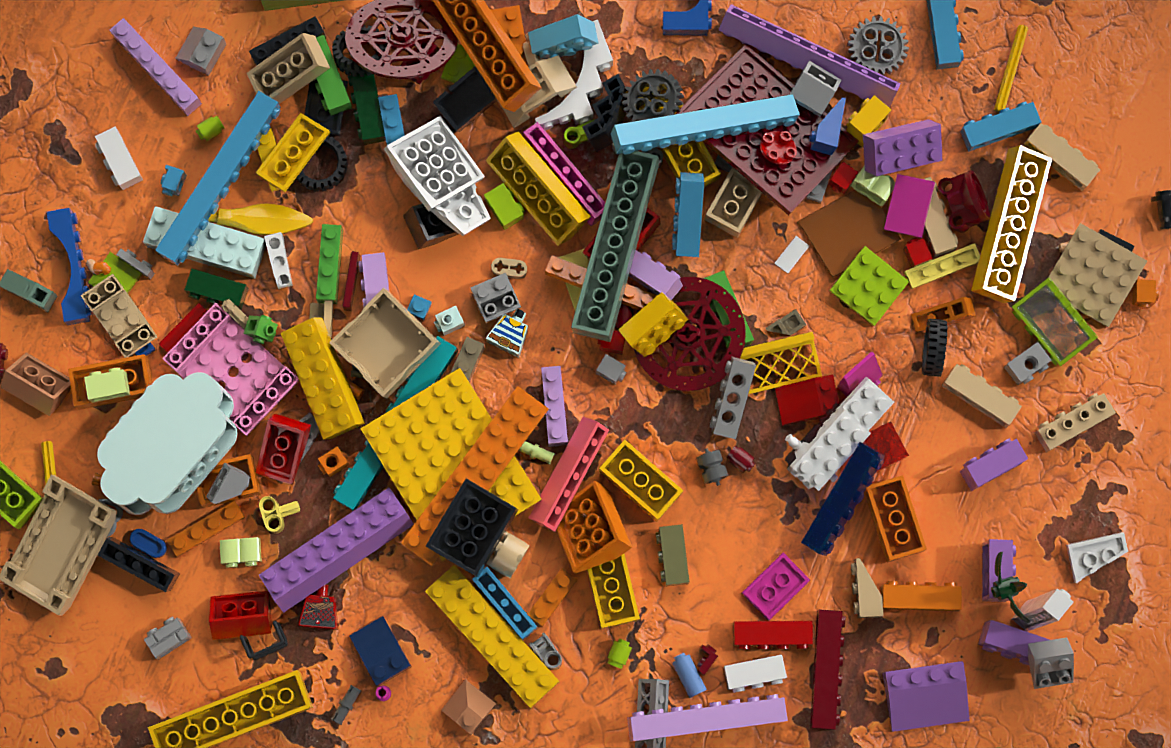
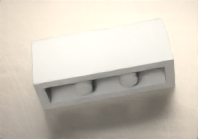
[95,127,143,190]
[723,655,787,693]

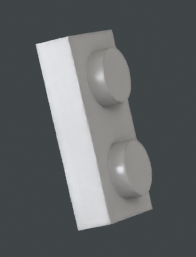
[116,249,155,280]

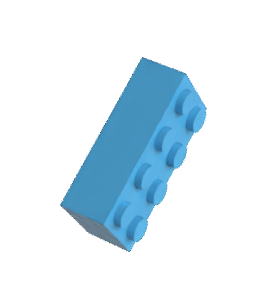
[672,172,704,257]

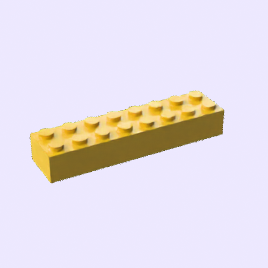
[971,145,1052,303]
[425,565,560,709]
[148,670,313,748]

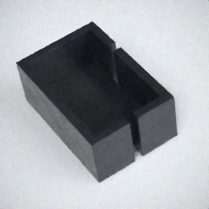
[433,66,498,132]

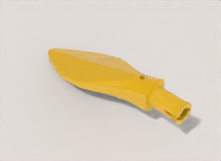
[208,203,313,235]

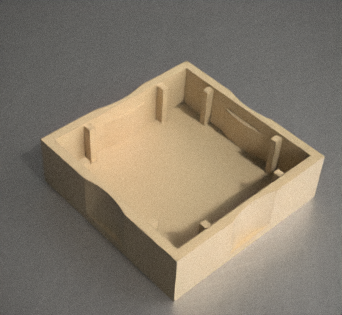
[329,288,441,398]

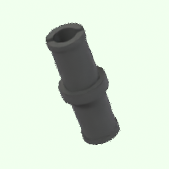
[331,685,361,725]

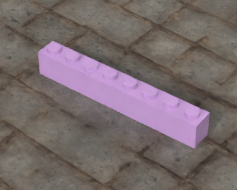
[627,694,788,741]

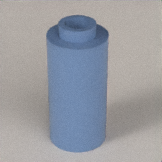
[672,653,707,698]

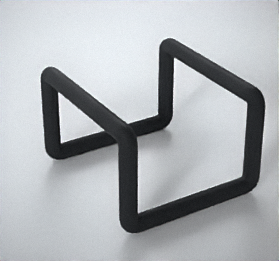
[240,621,288,660]

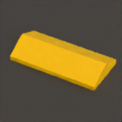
[256,113,330,192]

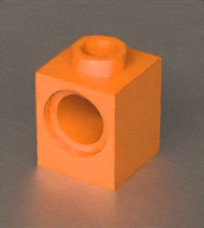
[318,446,349,477]

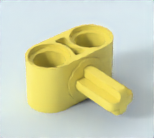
[259,496,300,534]

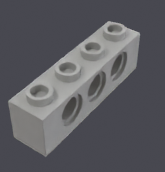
[710,357,756,439]

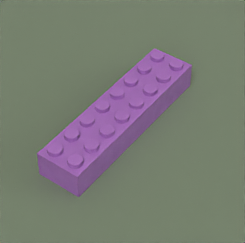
[259,487,414,613]

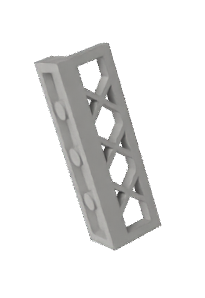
[635,679,669,748]

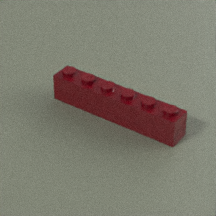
[810,609,846,730]

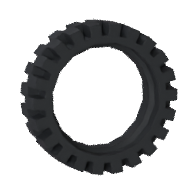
[332,25,387,77]
[296,136,348,191]
[922,319,948,377]

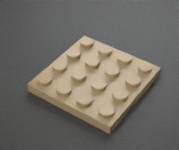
[1043,223,1147,327]

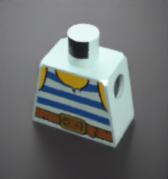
[486,309,528,358]

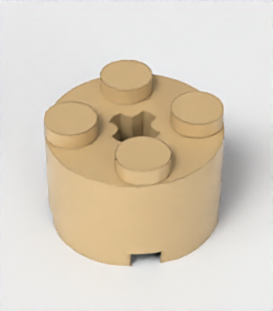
[487,531,530,578]

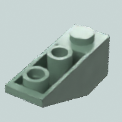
[0,269,58,312]

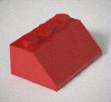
[209,591,272,640]

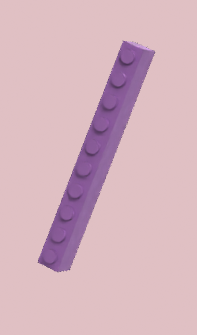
[719,4,900,107]

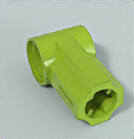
[563,119,595,149]

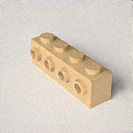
[1035,393,1116,453]

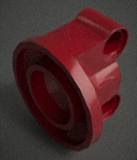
[938,170,991,233]

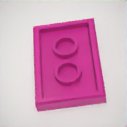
[884,174,935,238]
[742,552,810,621]

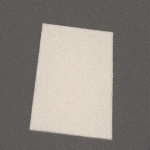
[775,236,809,273]

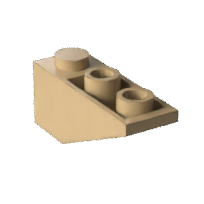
[851,558,883,618]

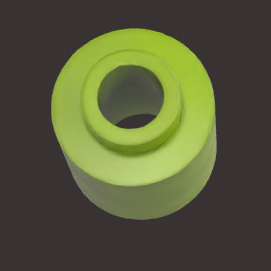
[196,116,225,141]
[607,638,632,669]

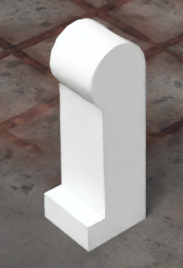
[264,232,293,289]

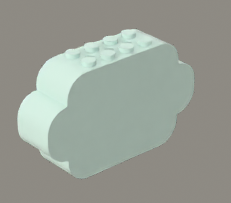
[97,372,237,515]

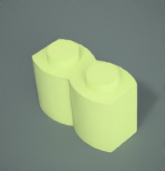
[851,165,895,206]
[219,537,262,568]

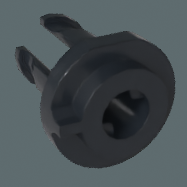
[1151,190,1171,229]

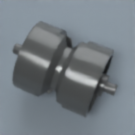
[696,448,729,486]

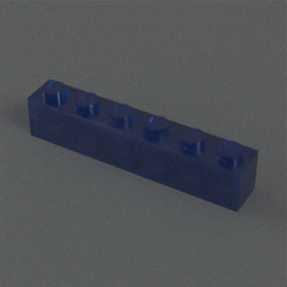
[801,442,885,556]

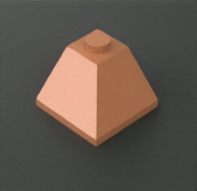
[441,679,496,735]

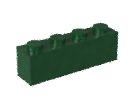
[347,73,386,145]

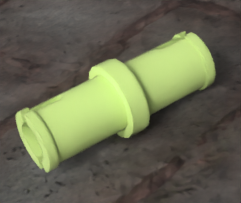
[518,441,555,464]

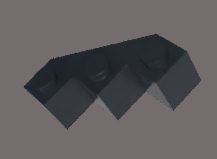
[582,74,628,152]

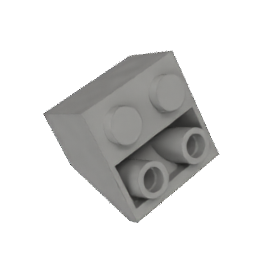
[789,61,841,117]
[471,272,521,323]
[1028,637,1074,689]

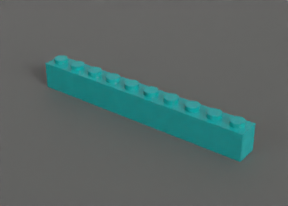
[333,336,458,511]

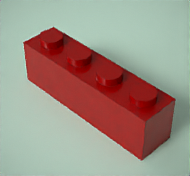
[733,621,813,650]

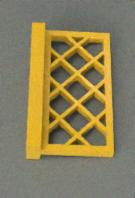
[740,332,822,394]

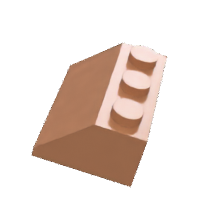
[0,352,71,416]

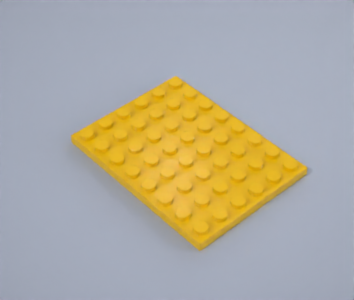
[361,368,542,561]

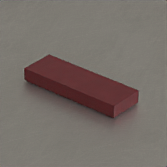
[342,251,360,311]

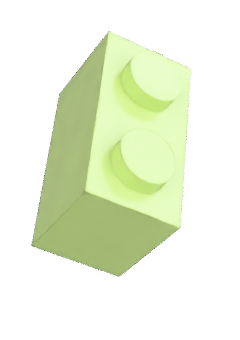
[84,368,130,403]

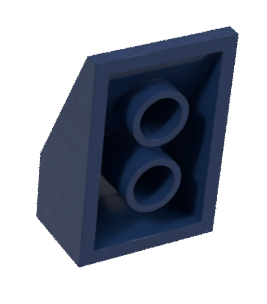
[349,616,412,687]

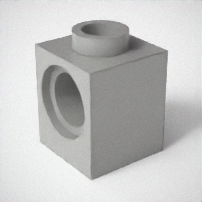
[596,354,627,385]

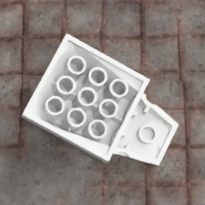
[384,116,491,236]

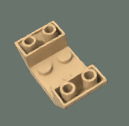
[498,56,577,128]
[81,274,157,358]

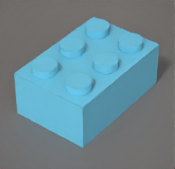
[528,14,599,59]

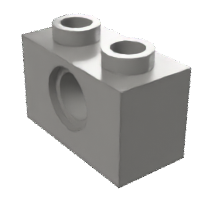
[1004,342,1051,385]

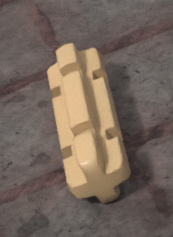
[221,299,248,329]

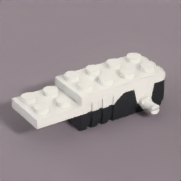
[785,377,894,491]

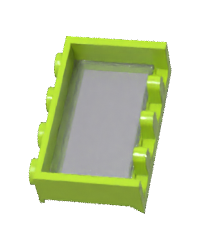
[1012,278,1098,367]

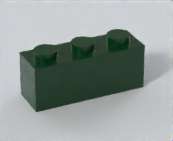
[184,268,249,310]

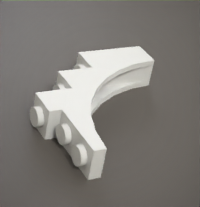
[535,20,613,131]

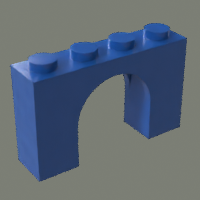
[663,0,712,36]

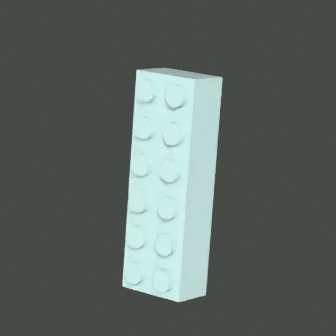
[143,206,266,279]

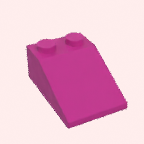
[837,352,882,398]

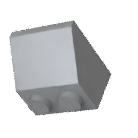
[175,26,226,76]

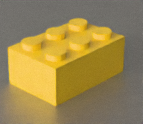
[618,292,688,357]

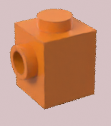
[1132,279,1159,309]

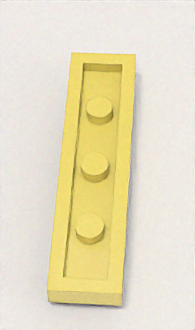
[904,243,980,289]

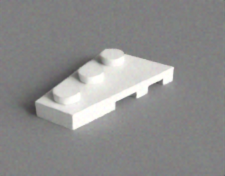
[1066,532,1128,583]

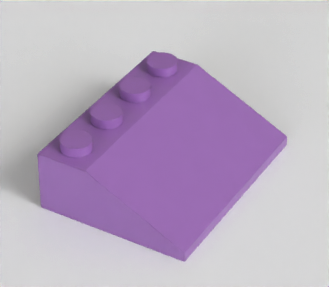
[882,661,970,732]

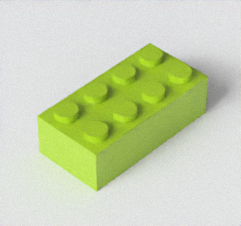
[0,460,43,530]

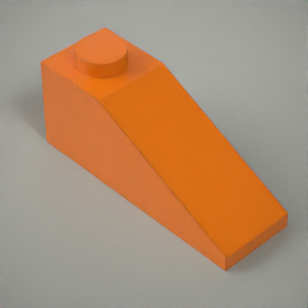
[911,297,976,333]

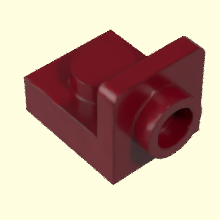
[697,644,718,676]

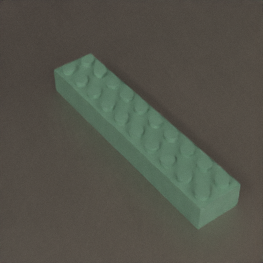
[571,151,659,342]

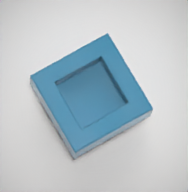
[407,294,432,320]

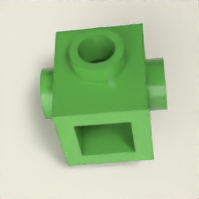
[243,315,278,344]

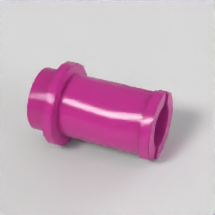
[376,685,391,701]

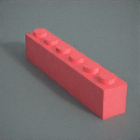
[529,417,609,532]

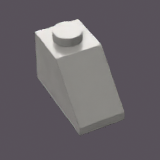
[206,463,250,504]

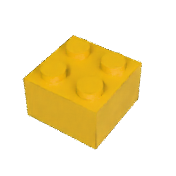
[846,95,891,147]

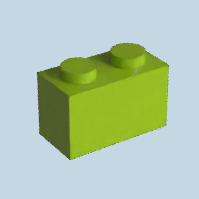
[484,183,525,230]

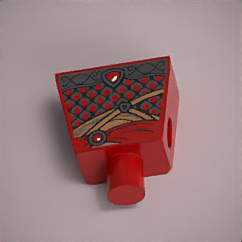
[299,585,338,630]

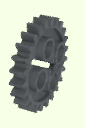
[622,69,684,122]

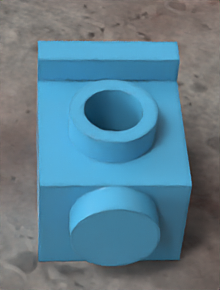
[161,165,187,197]

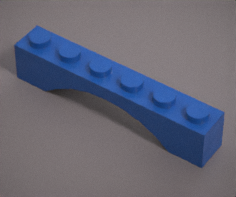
[47,208,92,325]

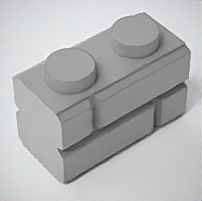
[144,617,192,660]

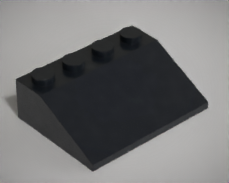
[426,478,519,577]

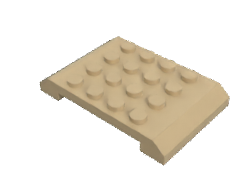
[0,475,116,616]

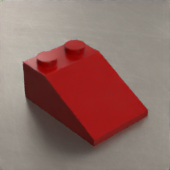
[775,374,839,425]
[256,414,311,485]

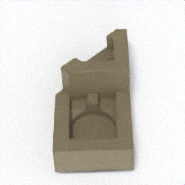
[766,309,807,336]

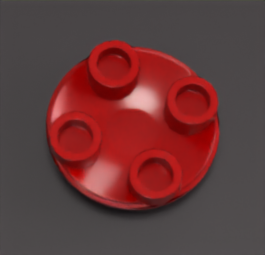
[760,131,797,165]

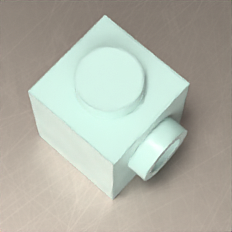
[434,306,465,336]

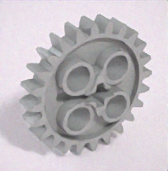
[848,16,909,76]

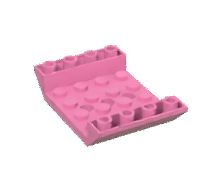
[162,303,299,436]

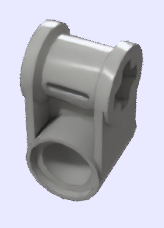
[529,632,562,670]

